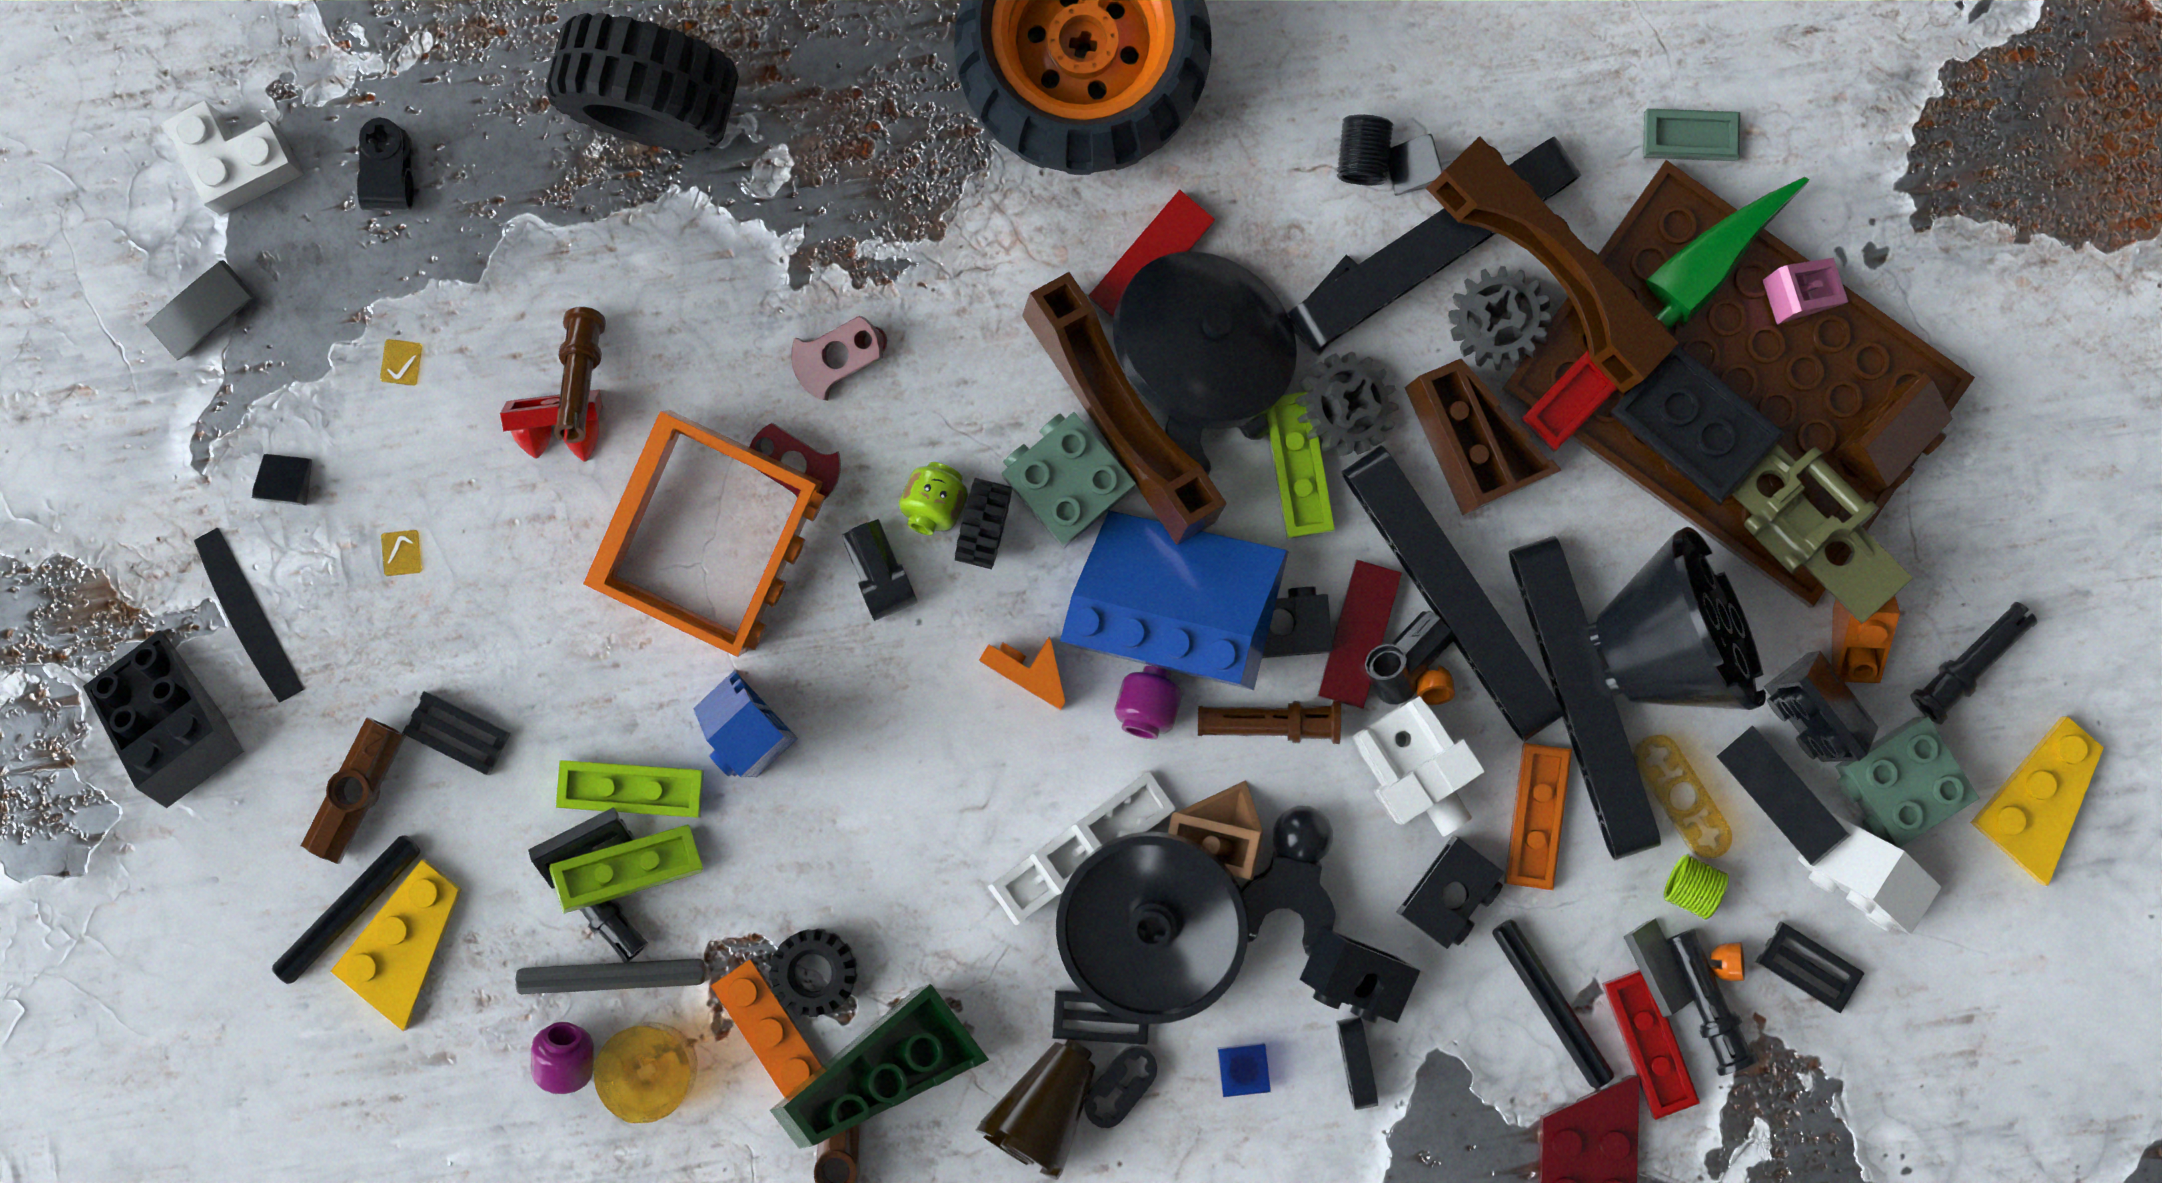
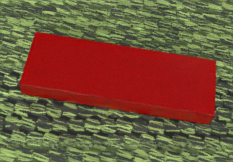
[1089,189,1215,319]
[1602,969,1700,1120]

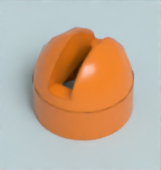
[1417,665,1455,705]
[1710,942,1745,981]

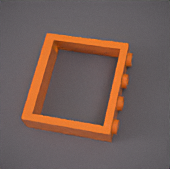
[583,410,825,657]

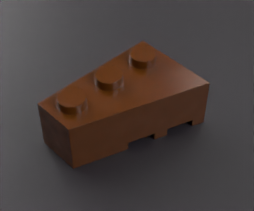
[1404,358,1561,516]

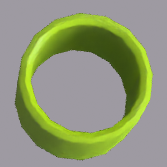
[1664,854,1729,920]

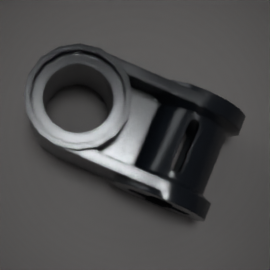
[357,117,414,210]

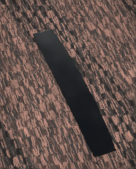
[194,528,303,703]

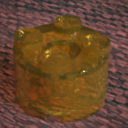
[593,1021,698,1123]

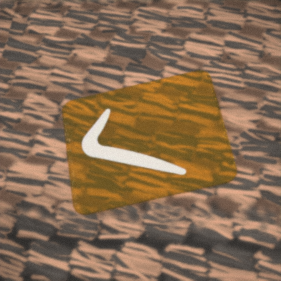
[380,339,422,386]
[381,530,422,576]

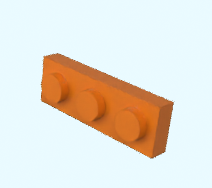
[711,958,823,1098]

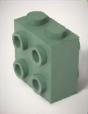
[1002,412,1136,549]
[1835,716,1980,848]

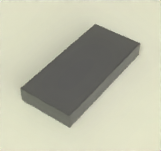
[1624,918,1693,1018]

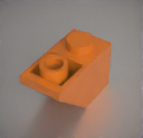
[1832,596,1900,683]

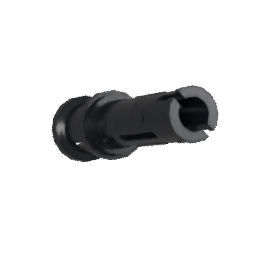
[1910,602,2038,725]
[1667,929,1759,1076]

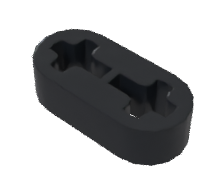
[1336,1017,1378,1111]
[1084,1045,1157,1128]

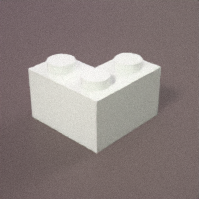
[162,100,304,216]
[1798,813,1942,935]

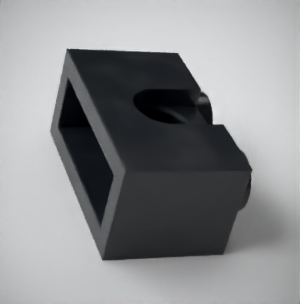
[1262,586,1333,658]
[1396,836,1504,949]
[1299,927,1421,1023]

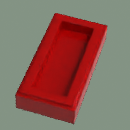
[1520,350,1617,452]

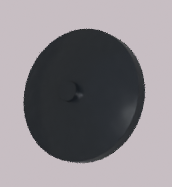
[1113,251,1297,429]
[1056,832,1249,1024]

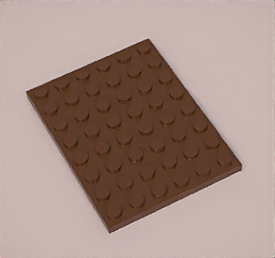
[1502,160,1975,607]

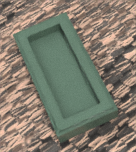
[1643,108,1740,161]

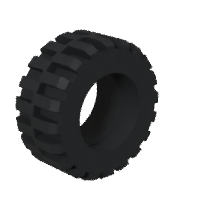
[545,13,739,152]

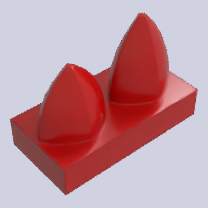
[500,389,603,462]

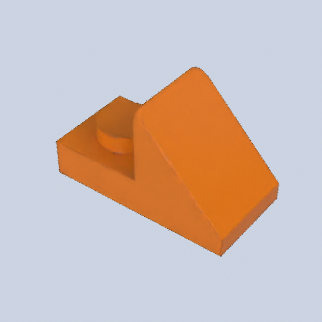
[979,636,1066,711]

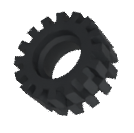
[955,478,1012,570]
[769,929,858,1017]

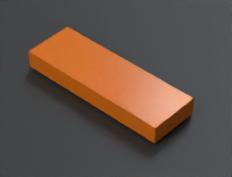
[1504,743,1572,891]

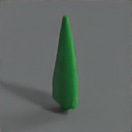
[1646,177,1810,330]

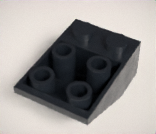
[83,630,244,808]
[1764,651,1879,762]

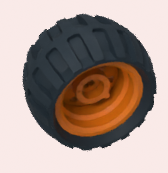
[954,0,1212,175]

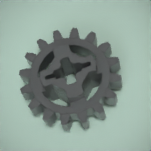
[1448,266,1553,371]
[1295,352,1399,456]

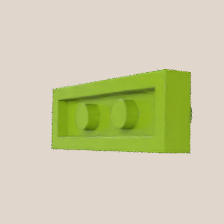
[1265,391,1335,539]
[556,760,704,818]
[549,824,703,914]

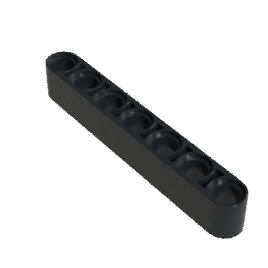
[1288,136,1581,353]
[1342,445,1564,742]
[1508,536,1661,861]

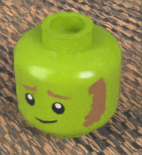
[899,462,968,536]

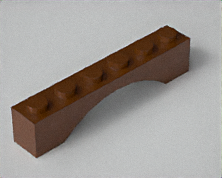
[1426,136,1678,393]
[1022,272,1227,545]

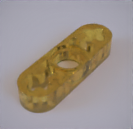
[1633,735,1732,858]

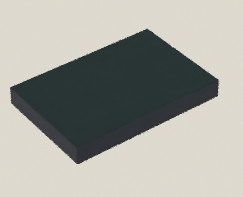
[1611,344,1785,506]

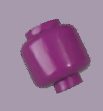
[1114,666,1182,740]
[531,1022,594,1094]

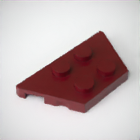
[1538,1075,1640,1183]

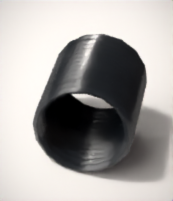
[1337,114,1393,186]

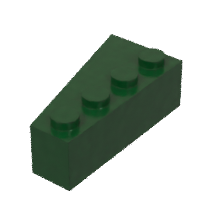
[770,984,989,1149]

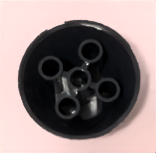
[1588,527,1766,710]

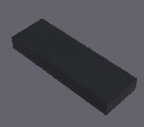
[1716,725,1850,866]

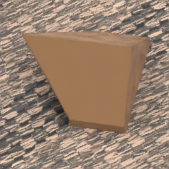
[1168,780,1264,880]

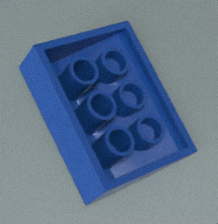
[1060,510,1289,690]

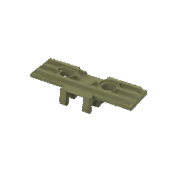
[1732,444,1913,624]

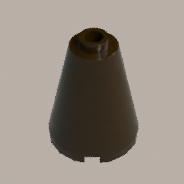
[976,1039,1096,1180]

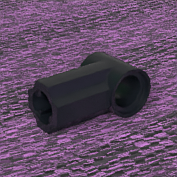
[842,519,918,621]
[1365,611,1455,705]

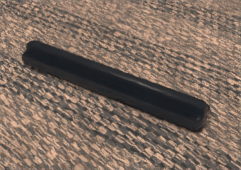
[272,835,421,984]
[1492,919,1614,1089]

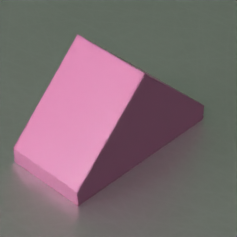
[1763,257,1848,325]

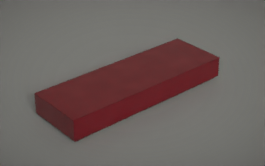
[1317,560,1402,709]

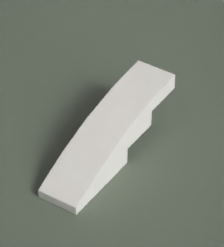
[988,771,1176,925]

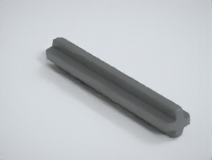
[515,959,705,995]

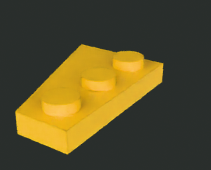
[1970,716,2104,886]
[330,859,462,1031]

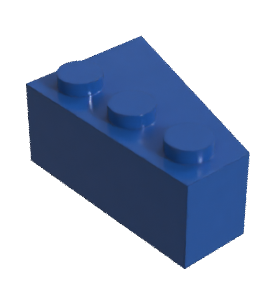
[693,670,798,777]

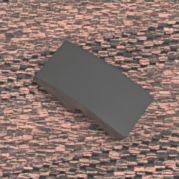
[145,260,255,361]

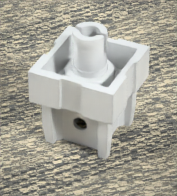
[1352,696,1485,837]

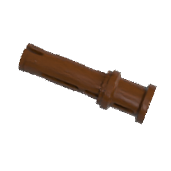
[554,307,606,443]
[1198,701,1341,744]

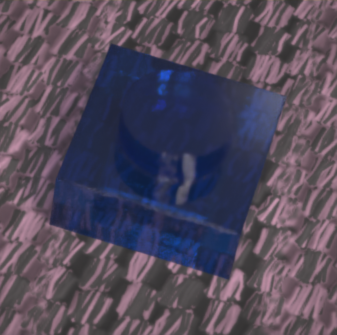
[1217,1042,1271,1097]

